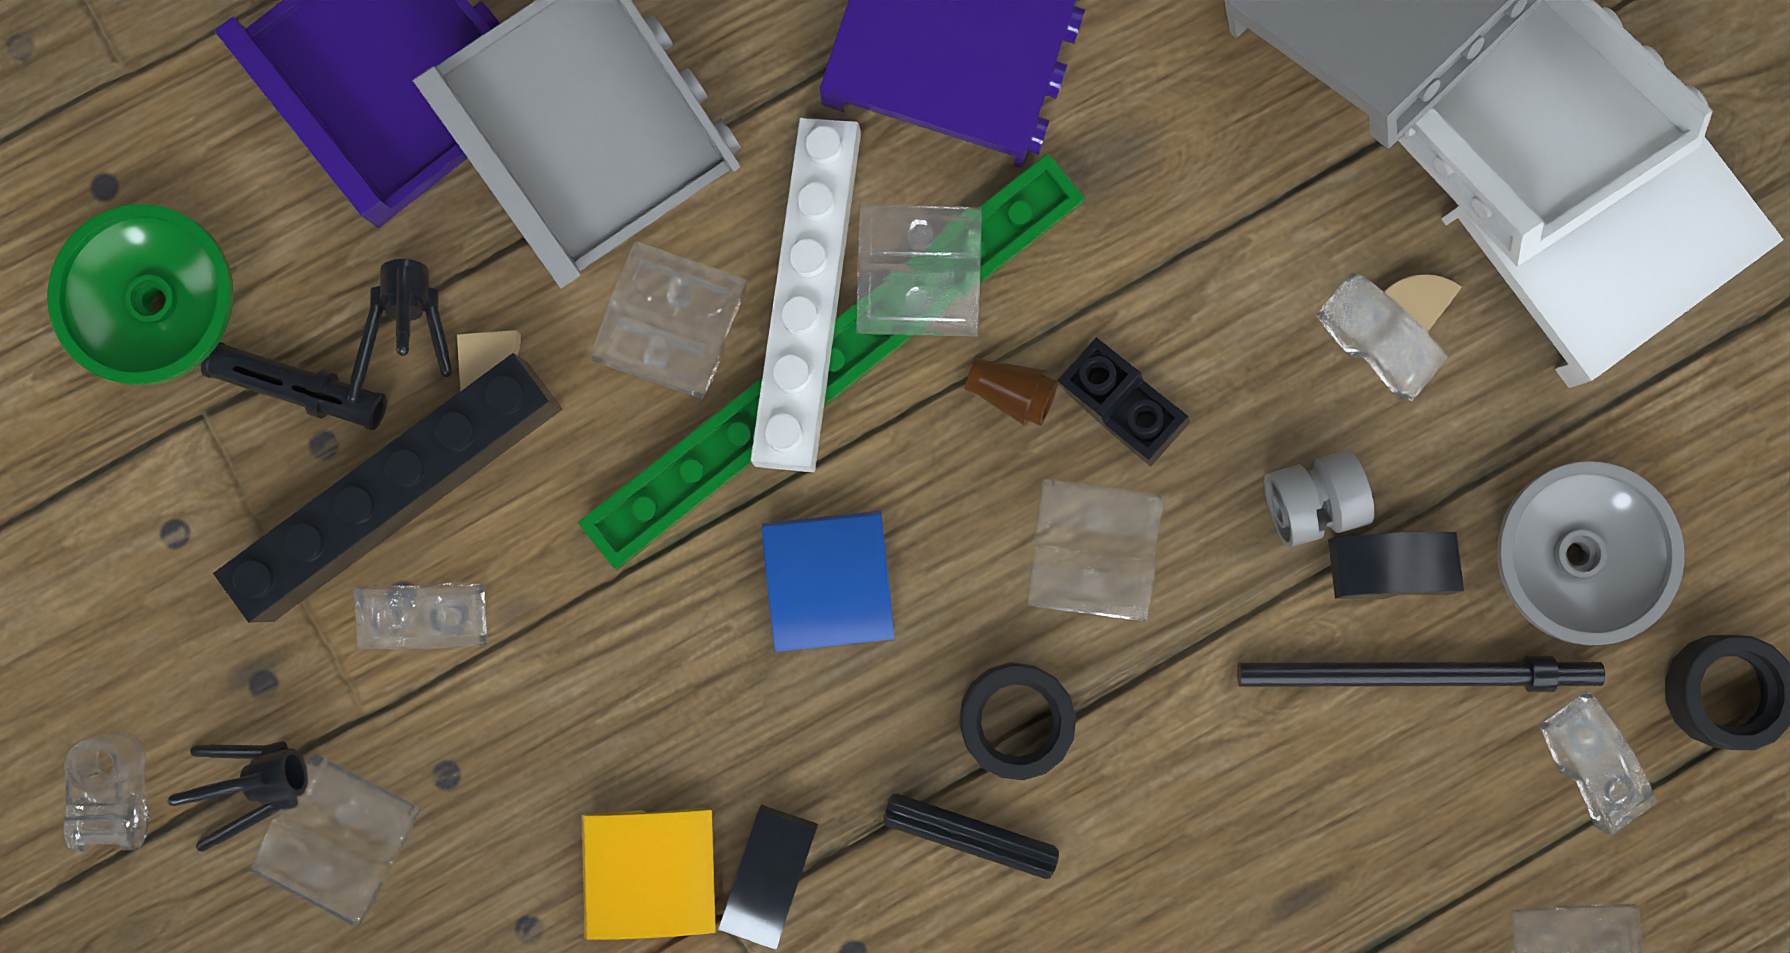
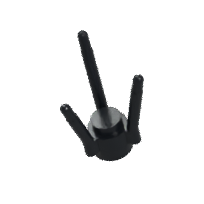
[346,259,452,404]
[168,741,308,852]

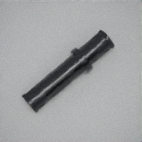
[201,342,387,430]

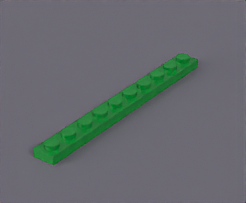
[577,153,1085,570]

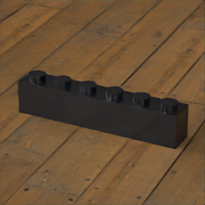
[213,353,563,623]

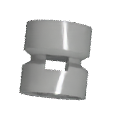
[1264,449,1374,548]

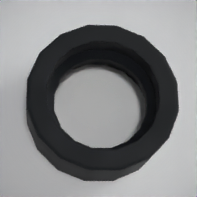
[1665,635,1790,750]
[959,662,1076,780]

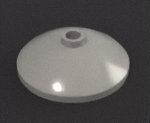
[1497,462,1685,645]

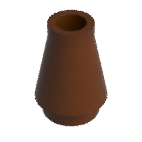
[965,357,1058,426]

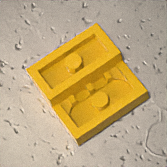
[581,808,716,940]

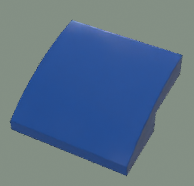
[762,511,895,652]

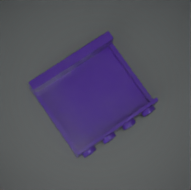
[214,0,500,228]
[820,0,1085,169]

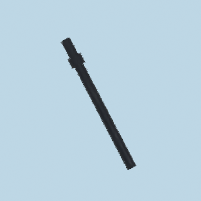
[1237,656,1605,692]

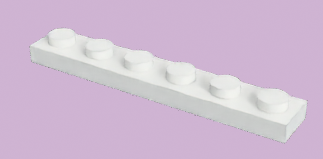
[751,118,861,473]

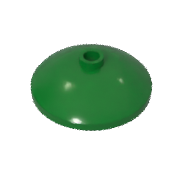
[47,204,234,386]

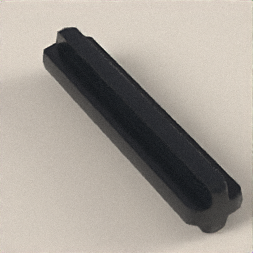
[883,794,1059,879]

